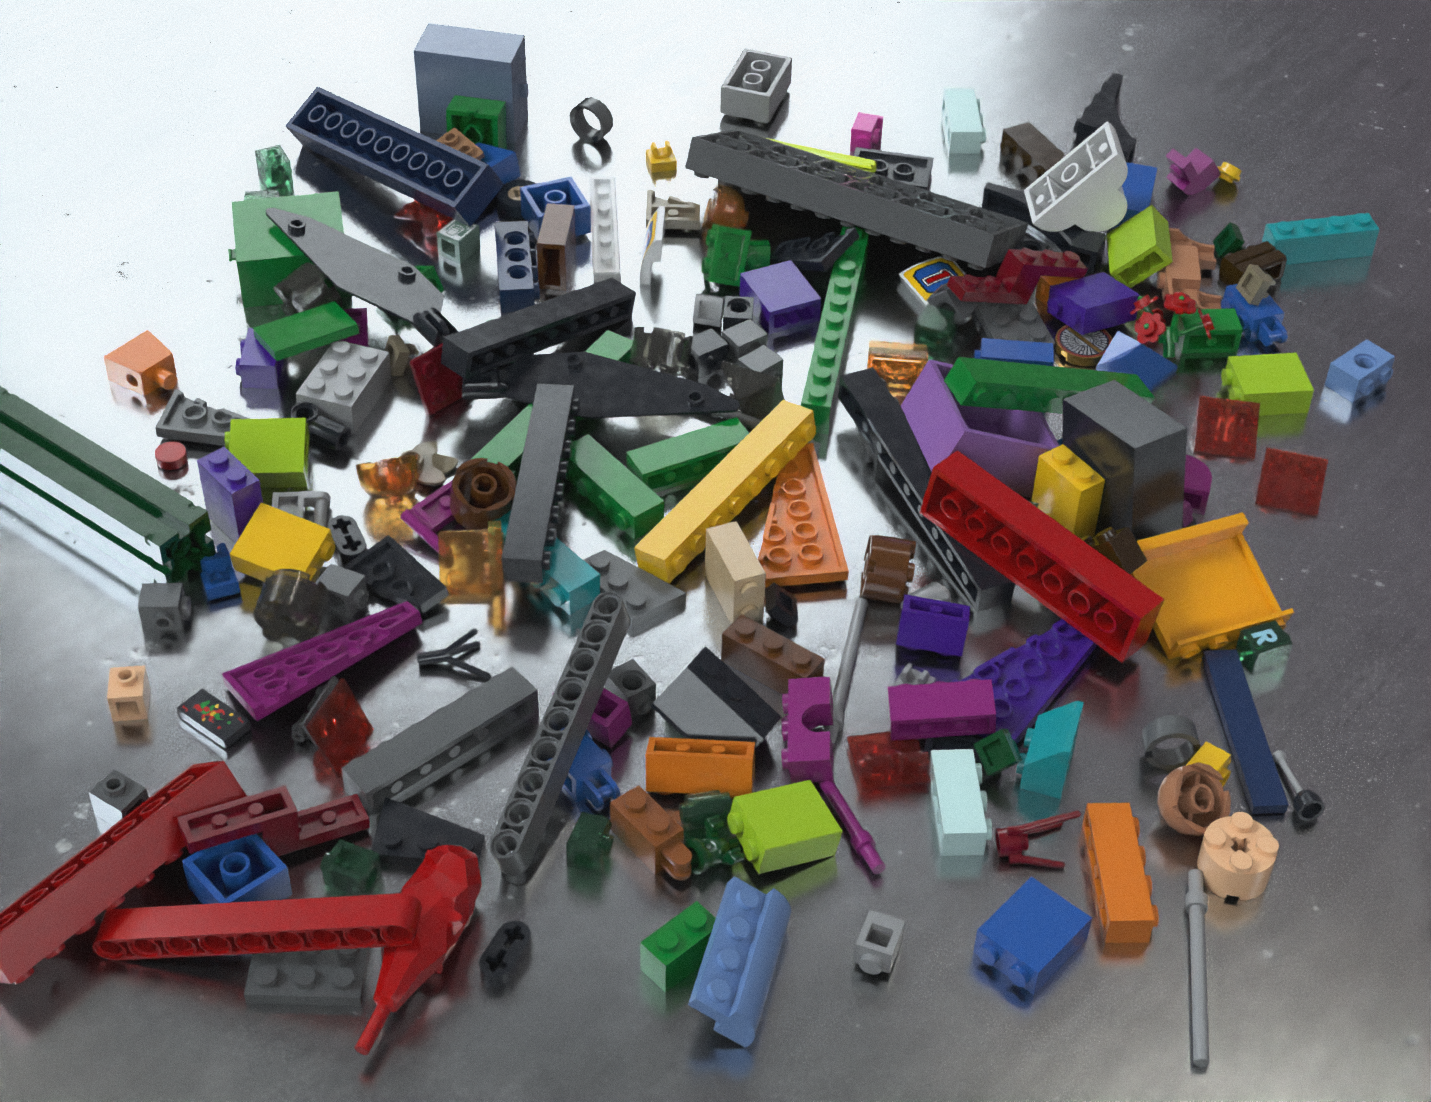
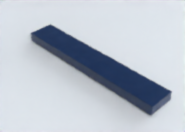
[1202,649,1289,814]

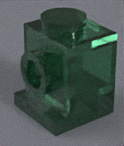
[566,812,614,876]
[320,839,382,896]

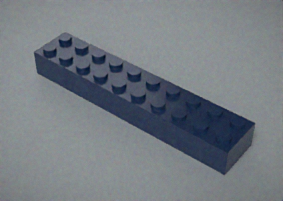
[285,86,504,227]

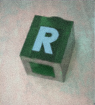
[1236,621,1293,676]

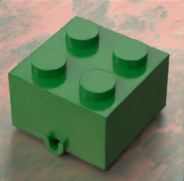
[446,95,507,149]

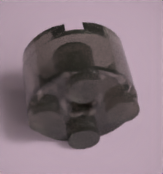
[273,262,342,317]
[629,326,693,376]
[254,569,329,643]

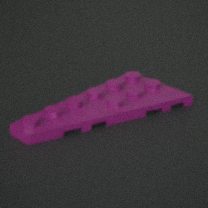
[221,601,422,721]

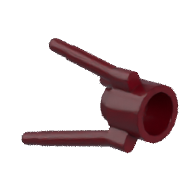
[995,810,1081,869]

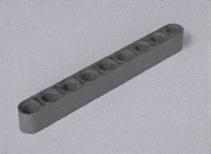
[489,591,631,876]

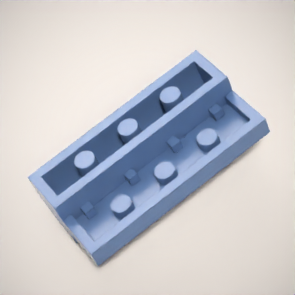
[688,876,791,1048]

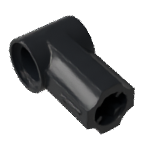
[291,402,351,452]

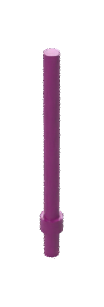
[781,715,886,874]

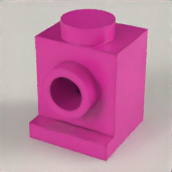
[850,112,884,151]

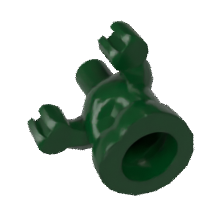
[684,815,745,875]

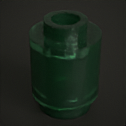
[679,790,732,831]

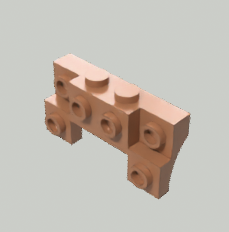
[1157,228,1221,309]

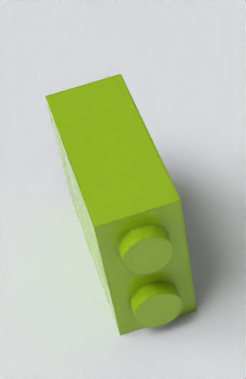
[1107,205,1173,288]
[1221,352,1314,417]
[224,418,310,488]
[727,780,843,874]

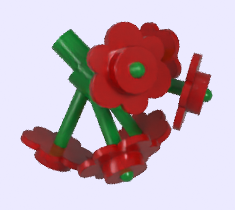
[1130,292,1215,358]

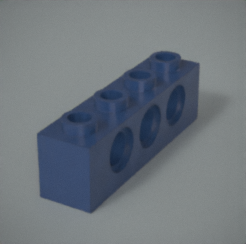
[494,221,540,313]

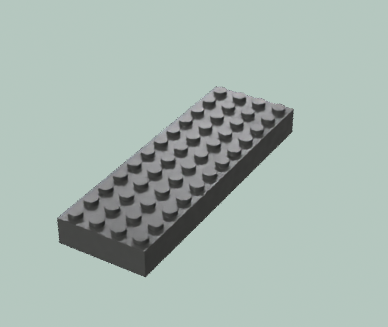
[685,129,1028,270]

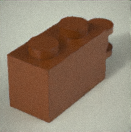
[610,785,692,880]

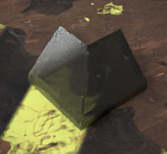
[721,361,785,420]

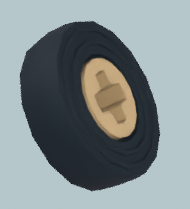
[496,179,537,218]

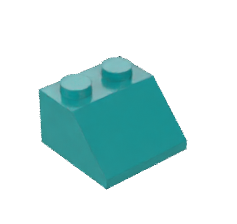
[1016,701,1084,799]

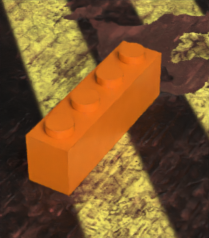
[1082,803,1159,943]

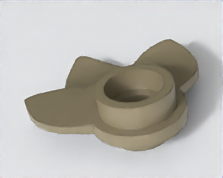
[396,441,458,486]

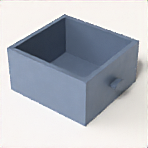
[413,23,529,144]

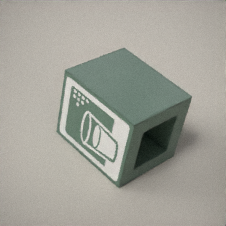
[437,219,481,264]

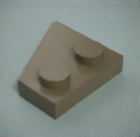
[646,189,700,231]

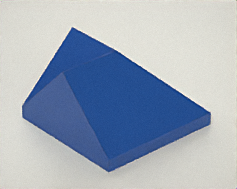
[1096,331,1178,391]

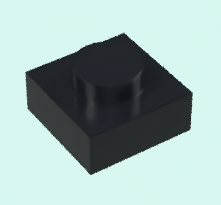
[765,582,799,628]

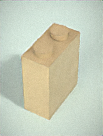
[705,521,766,624]

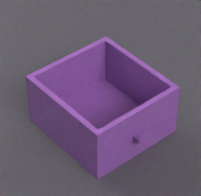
[901,359,1059,498]

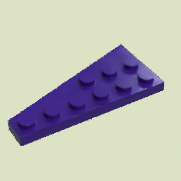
[951,619,1097,744]

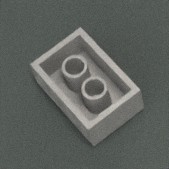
[720,48,793,123]
[296,341,392,435]

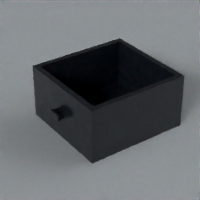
[1062,380,1187,541]

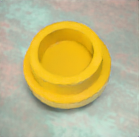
[1217,162,1242,184]

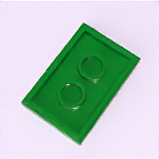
[253,301,359,361]

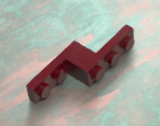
[947,248,1088,304]
[177,785,370,856]

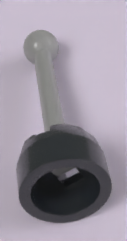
[1272,750,1325,821]

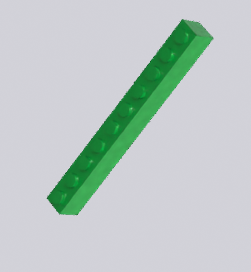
[800,226,869,435]

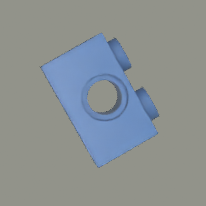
[1325,339,1395,403]

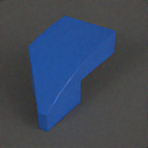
[200,542,241,601]

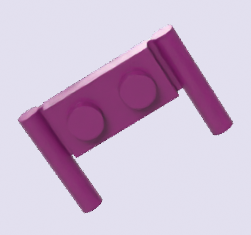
[400,479,455,559]

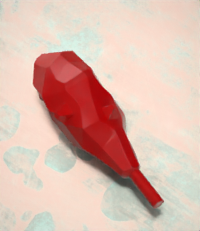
[354,845,482,1055]

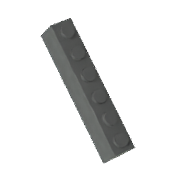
[341,666,539,816]

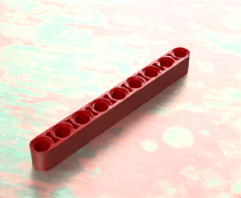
[92,893,422,961]

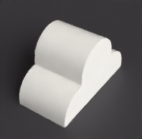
[1024,121,1128,232]

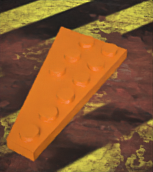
[758,443,849,588]

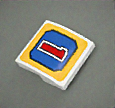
[639,206,665,285]
[899,256,966,312]

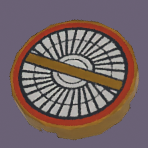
[1055,325,1112,366]

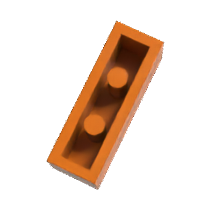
[645,737,755,798]

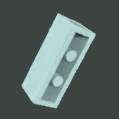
[941,88,986,154]
[928,749,992,856]

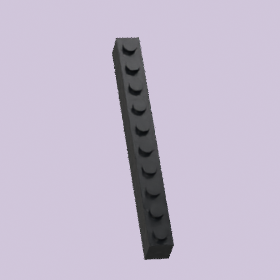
[838,367,1016,612]

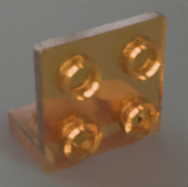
[867,340,928,386]
[438,520,506,596]

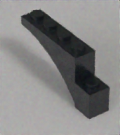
[1073,73,1137,163]
[982,182,1107,275]

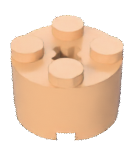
[1197,812,1279,901]

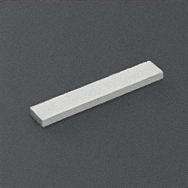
[589,176,621,283]

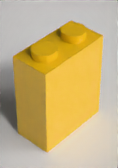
[1031,444,1105,538]
[230,503,335,597]

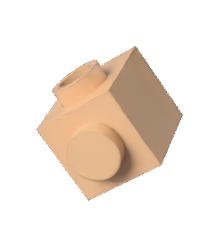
[107,665,150,722]

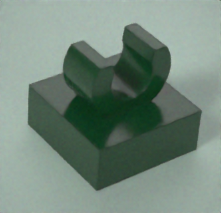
[1212,222,1246,259]
[973,729,1022,776]

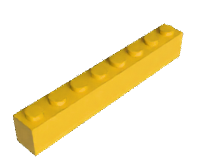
[634,400,816,583]

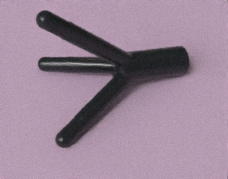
[417,628,492,680]

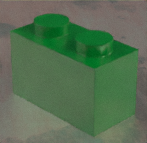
[1177,308,1243,354]
[640,901,716,993]

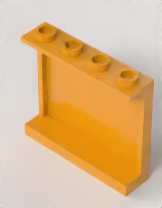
[1130,512,1295,660]

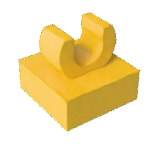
[645,140,677,173]

